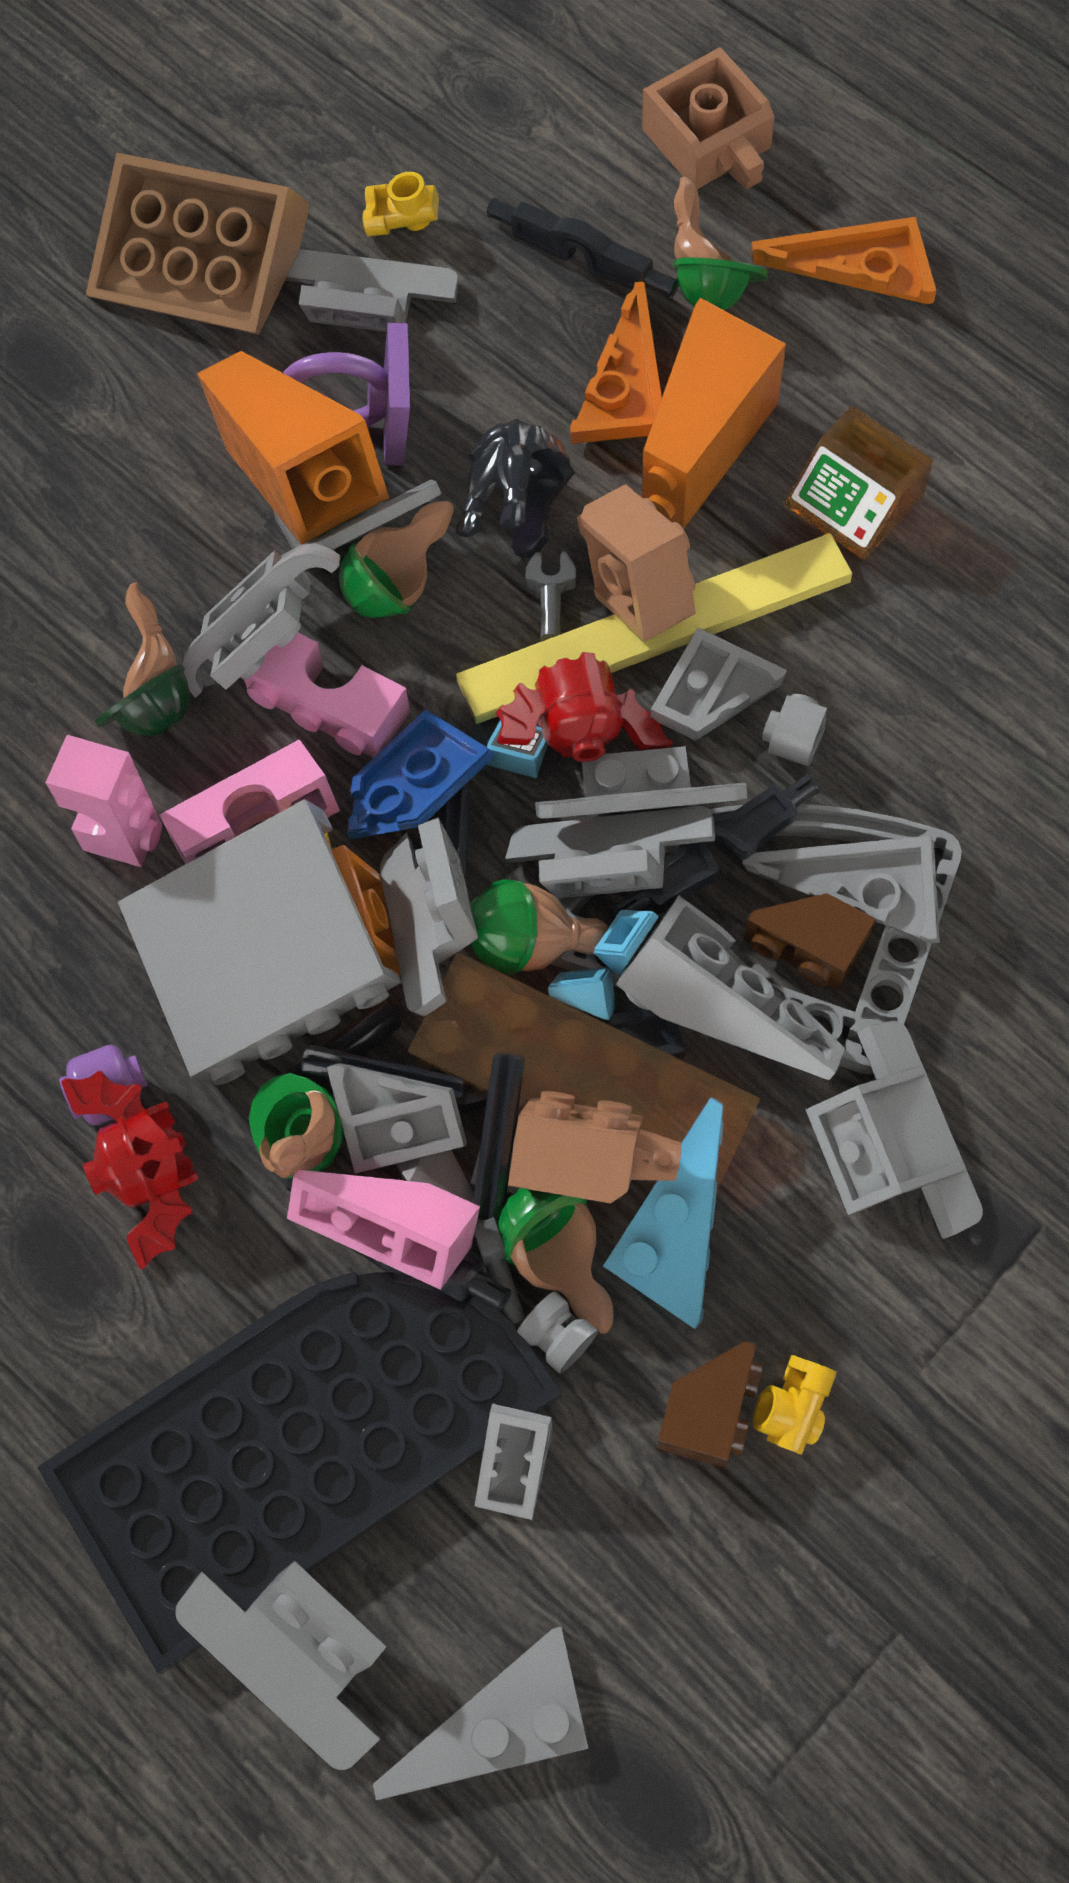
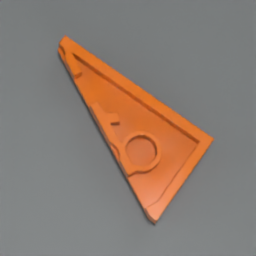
[750,216,936,304]
[570,282,662,444]

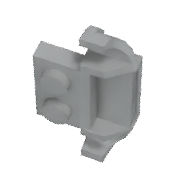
[183,544,340,698]

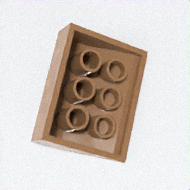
[86,153,310,335]

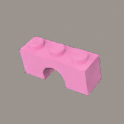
[244,632,410,758]
[46,735,162,867]
[159,740,340,864]

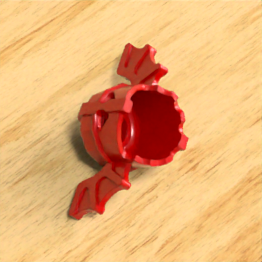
[496,652,673,762]
[61,1070,198,1269]

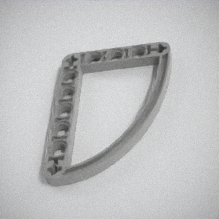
[551,804,962,1075]

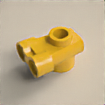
[363,172,439,237]
[753,1355,837,1455]

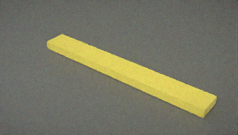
[456,533,852,724]

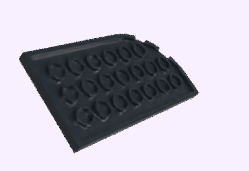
[37,1272,562,1674]

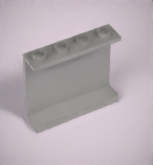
[118,799,402,1085]

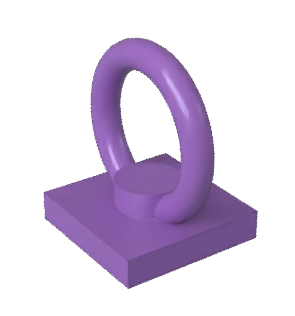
[283,323,410,466]

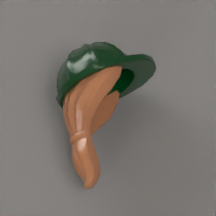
[95,582,190,735]

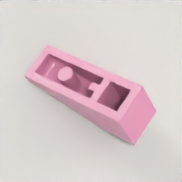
[287,1170,480,1290]

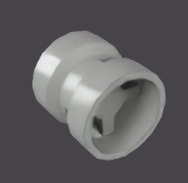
[517,1291,598,1374]

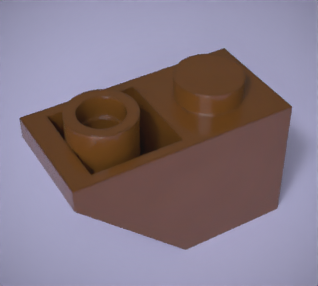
[744,893,876,991]
[657,1341,763,1468]

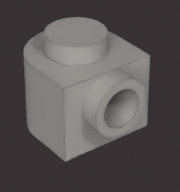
[762,694,827,767]

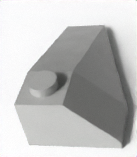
[616,896,845,1080]

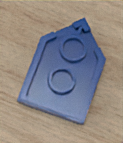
[347,709,495,840]

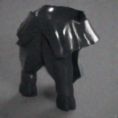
[455,419,575,558]

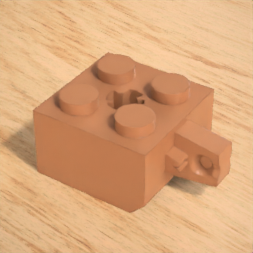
[642,47,774,190]
[577,484,696,642]
[508,1091,682,1204]

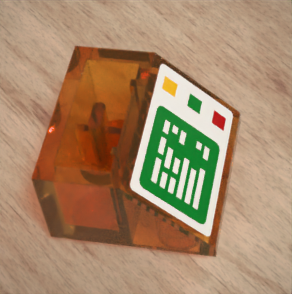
[785,405,933,560]

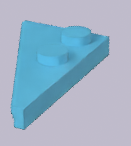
[603,1098,724,1329]

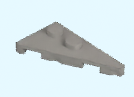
[743,835,940,944]
[373,1627,588,1800]

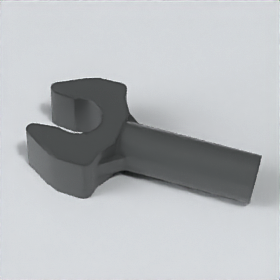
[525,552,576,641]
[474,1217,526,1326]

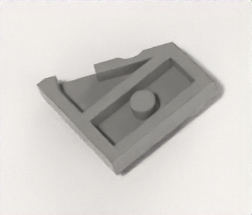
[650,628,787,741]
[327,1063,467,1173]

